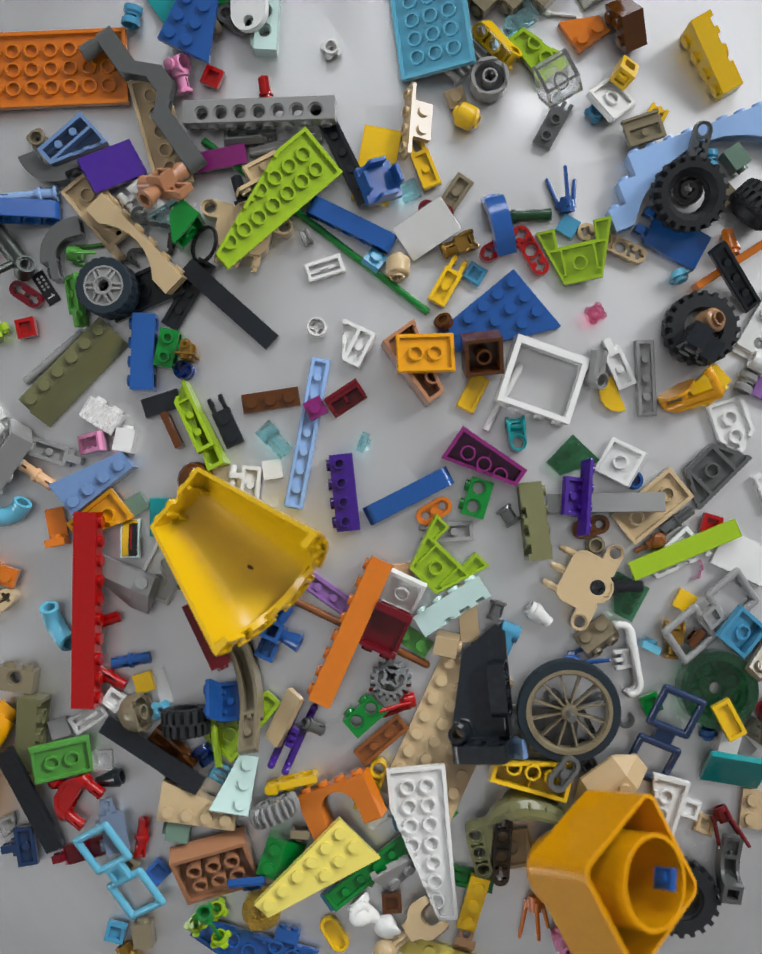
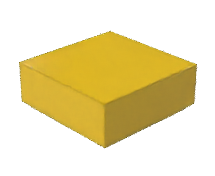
[671,588,698,611]
[132,670,157,693]

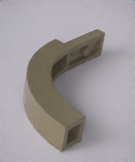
[229,641,264,756]

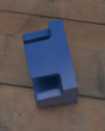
[353,156,404,207]

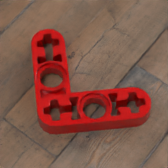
[479,225,549,277]

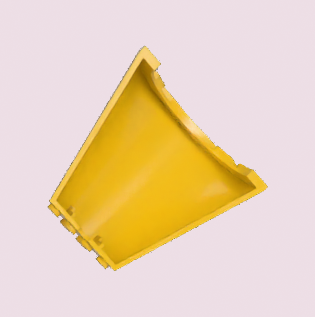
[149,467,329,656]

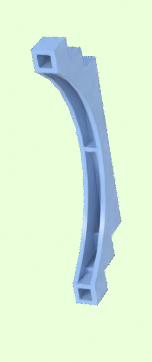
[604,101,762,235]

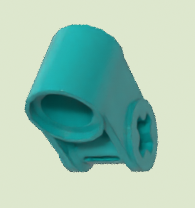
[504,415,527,453]

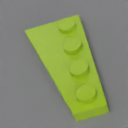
[204,690,281,763]

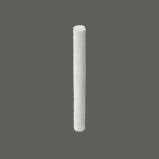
[482,362,525,432]

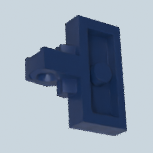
[0,824,40,868]

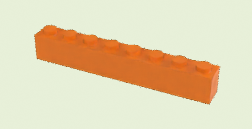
[306,555,393,709]

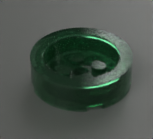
[675,648,759,730]

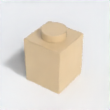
[433,630,463,659]

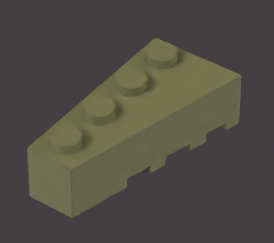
[516,481,553,561]
[15,692,52,774]

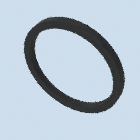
[191,225,218,264]

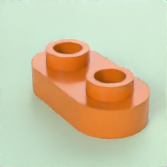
[416,497,452,525]

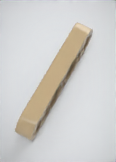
[576,223,647,265]

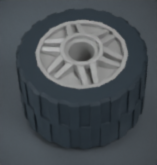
[75,257,142,320]

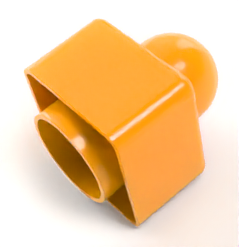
[526,790,697,954]

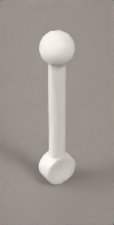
[544,9,583,19]

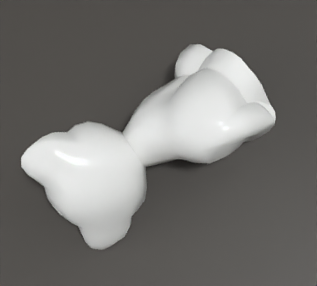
[346,891,401,940]

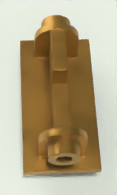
[174,339,200,362]

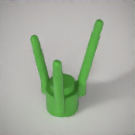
[65,243,105,267]

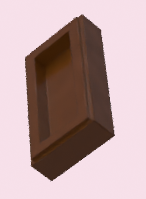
[160,411,185,450]

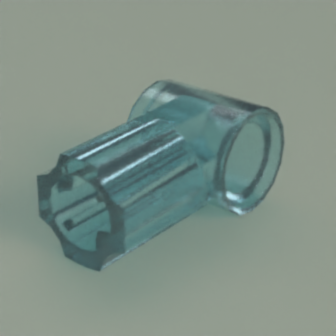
[255,420,293,459]

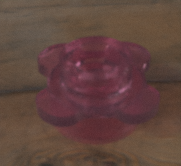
[584,302,607,324]

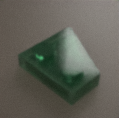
[546,435,599,475]
[614,571,650,622]

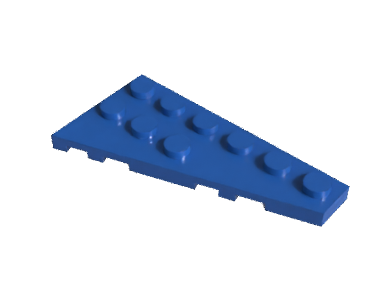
[157,0,219,65]

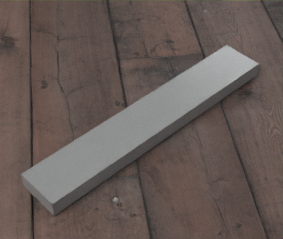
[547,492,666,514]

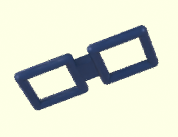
[628,684,707,783]

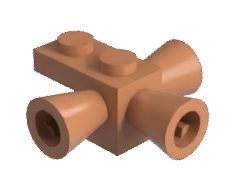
[137,162,194,209]

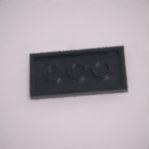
[114,259,186,324]

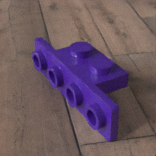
[560,458,595,537]

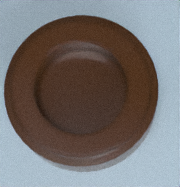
[433,312,454,331]

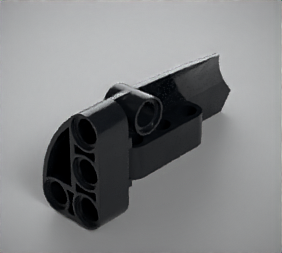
[448,624,514,765]

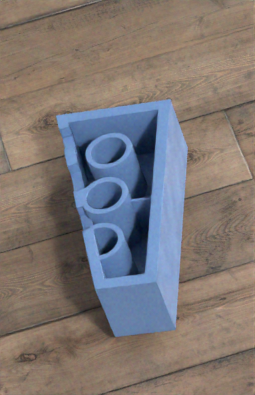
[48,452,138,515]

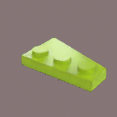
[508,27,573,86]

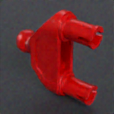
[47,773,106,831]

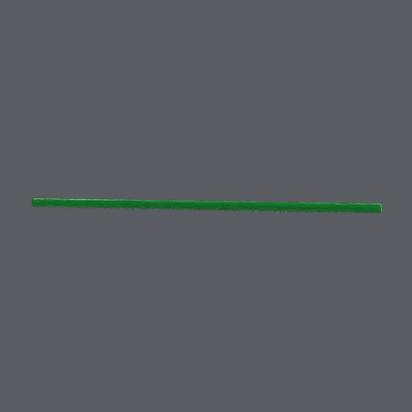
[201,137,431,315]

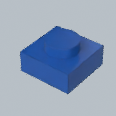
[145,857,172,887]
[653,866,677,892]

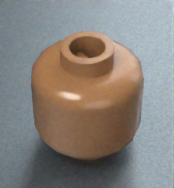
[695,308,726,334]

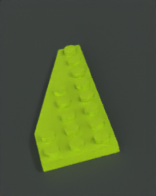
[215,126,343,270]

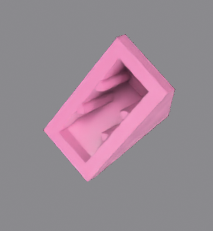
[77,430,110,455]

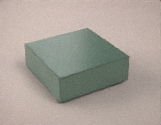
[123,491,150,517]

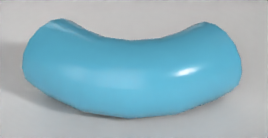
[0,496,32,527]
[39,601,72,651]

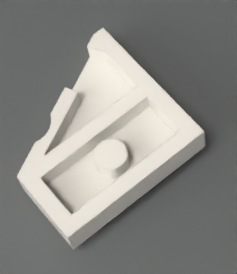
[342,318,377,369]

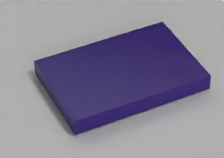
[77,139,148,196]

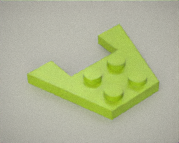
[536,216,612,286]
[408,513,489,594]

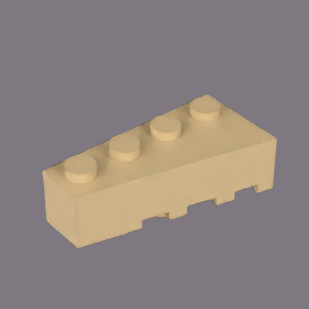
[157,777,238,831]

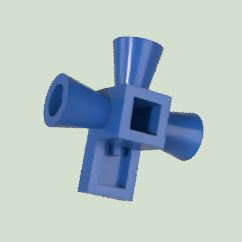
[254,607,304,663]

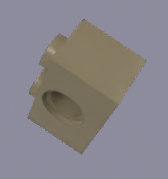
[0,661,41,695]

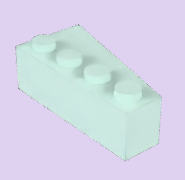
[413,575,491,637]

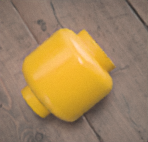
[452,102,482,131]

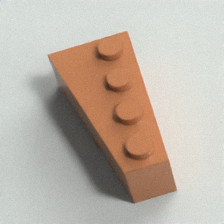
[381,319,444,406]

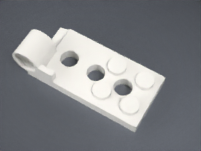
[732,298,762,376]

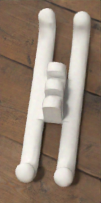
[611,619,644,698]

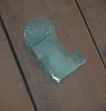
[503,0,539,37]

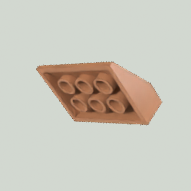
[169,826,260,905]

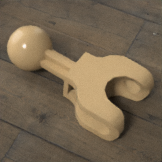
[373,895,449,954]

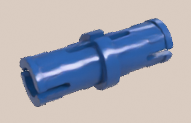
[111,651,152,670]

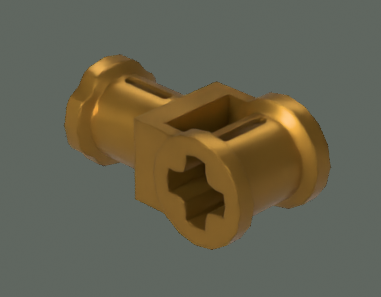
[439,229,480,260]
[662,620,686,659]

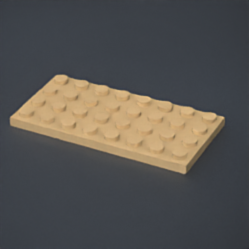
[380,655,514,822]

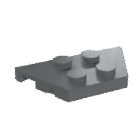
[684,443,752,510]

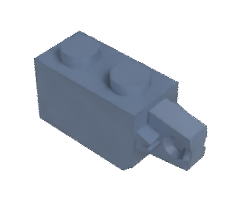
[95,797,130,857]

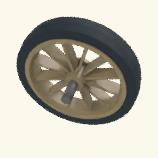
[516,658,621,763]

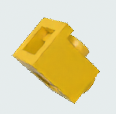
[609,54,639,91]

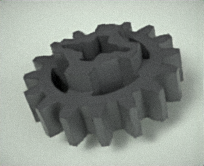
[370,659,412,702]

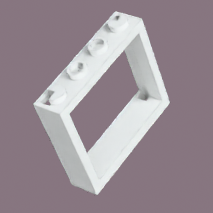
[493,334,590,427]

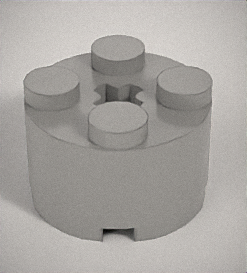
[469,56,509,103]

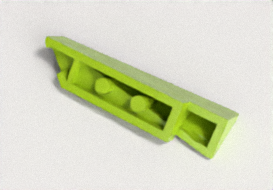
[174,379,231,472]

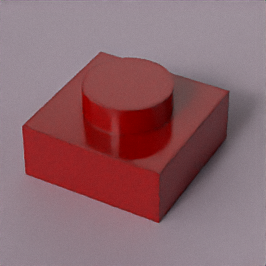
[200,64,225,91]
[14,316,39,340]
[698,512,724,532]

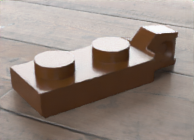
[148,724,199,768]

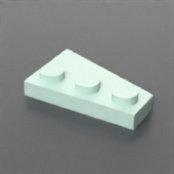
[209,754,259,818]

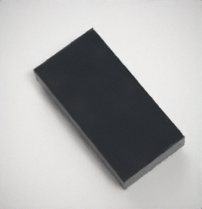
[141,388,179,419]

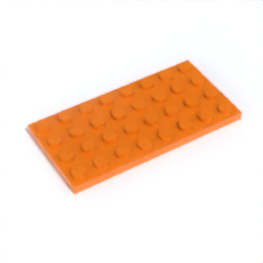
[0,27,130,111]

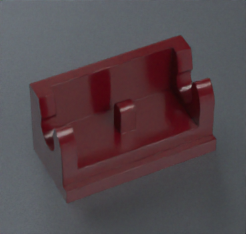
[323,378,367,418]

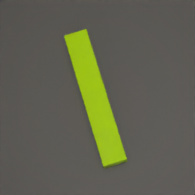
[627,518,742,581]

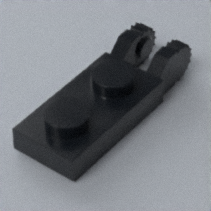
[207,393,245,449]

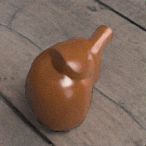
[634,532,666,554]

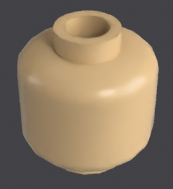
[385,252,411,282]

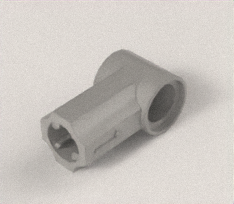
[583,350,608,390]

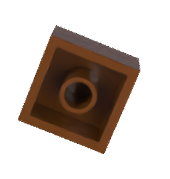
[460,330,504,378]

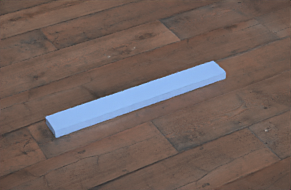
[284,357,331,510]

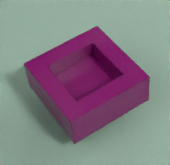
[302,395,328,422]

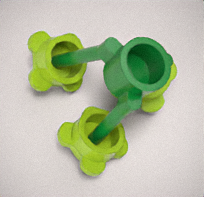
[184,897,232,949]

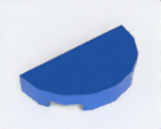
[227,876,266,891]

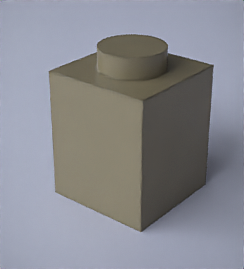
[131,915,157,950]

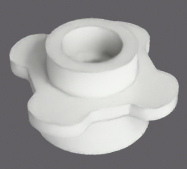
[320,38,342,60]

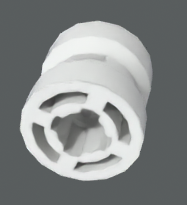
[307,317,327,339]

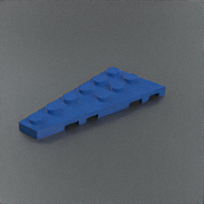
[190,921,319,954]

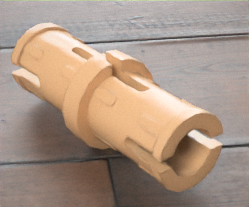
[18,459,56,491]

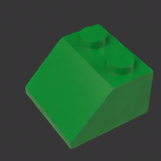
[169,200,206,252]
[256,830,307,880]

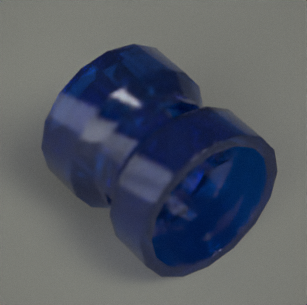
[173,360,195,381]
[192,741,214,768]

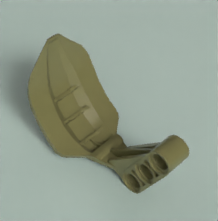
[465,788,570,879]

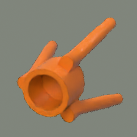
[517,894,550,942]

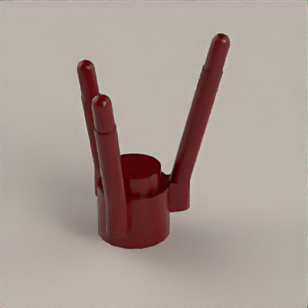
[710,803,751,848]

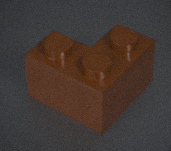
[604,0,647,53]

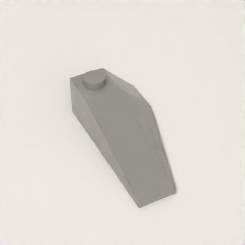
[102,554,162,614]

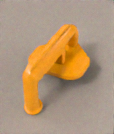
[657,366,724,413]

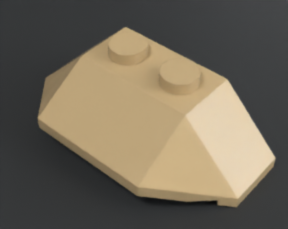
[574,753,648,802]

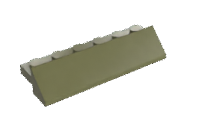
[18,317,128,427]

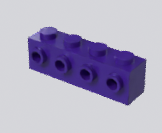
[326,453,360,532]

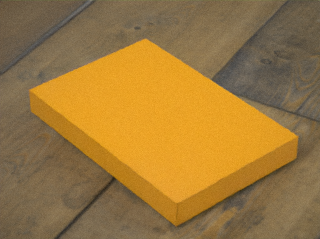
[395,333,456,374]

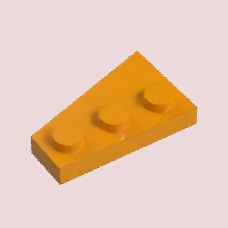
[66,488,135,533]

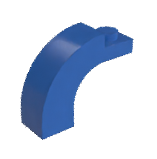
[481,193,517,257]

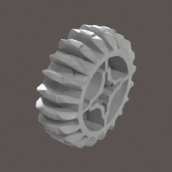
[248,791,301,830]

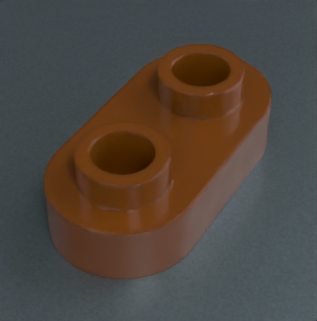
[571,515,610,539]

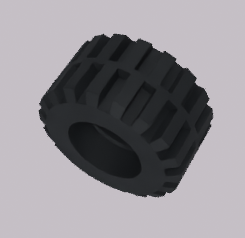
[729,178,762,231]
[160,704,211,740]

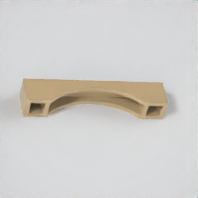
[86,193,187,295]

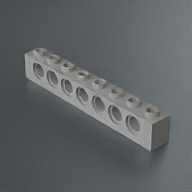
[182,95,337,132]

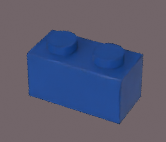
[274,923,301,946]

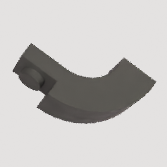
[18,150,83,187]
[715,833,744,905]

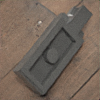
[223,127,277,147]

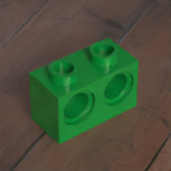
[153,327,184,371]
[458,476,494,520]
[343,692,387,738]

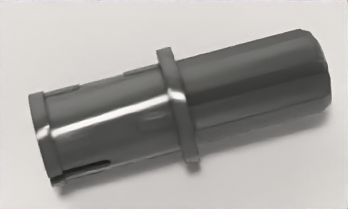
[658,506,695,536]

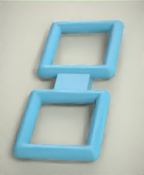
[72,821,166,920]

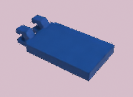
[632,206,712,272]

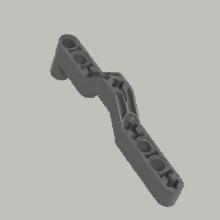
[78,25,208,175]

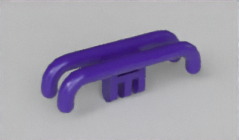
[267,702,318,775]

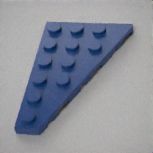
[437,269,561,353]

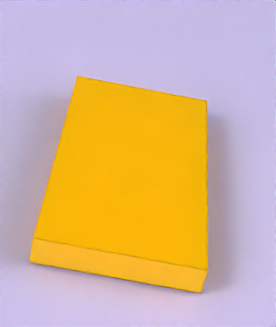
[351,124,402,207]

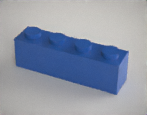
[127,313,159,392]

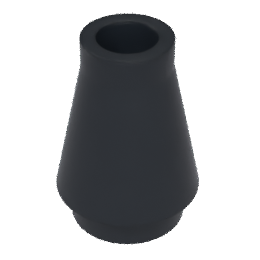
[95,768,126,787]

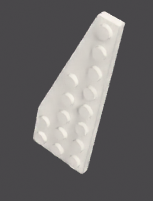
[386,763,458,921]

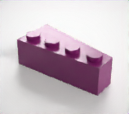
[441,426,527,486]

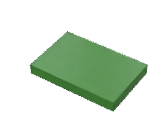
[28,734,94,785]

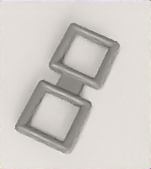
[661,567,759,665]

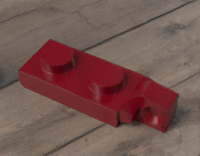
[51,834,106,865]

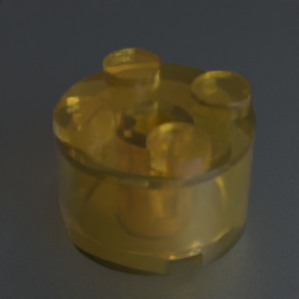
[242,883,281,931]

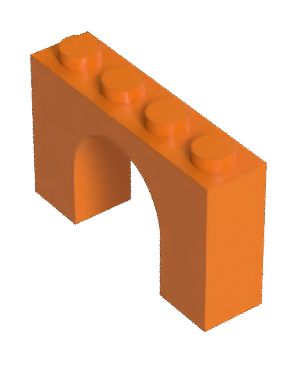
[297,767,387,841]

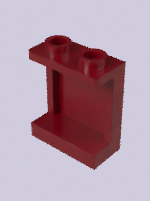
[359,599,414,660]

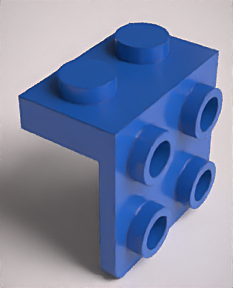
[203,679,240,723]

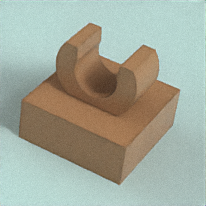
[452,929,476,953]

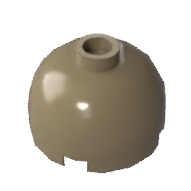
[117,692,153,732]

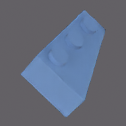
[37,111,110,166]

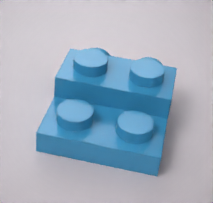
[715,604,762,659]

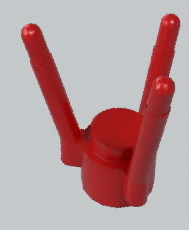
[368,688,416,718]

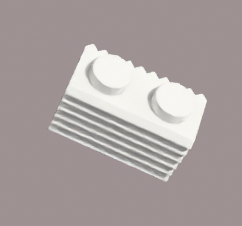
[78,395,126,436]

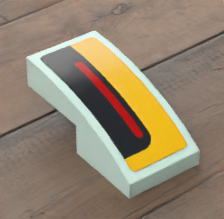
[120,518,142,558]

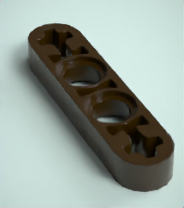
[491,819,513,887]

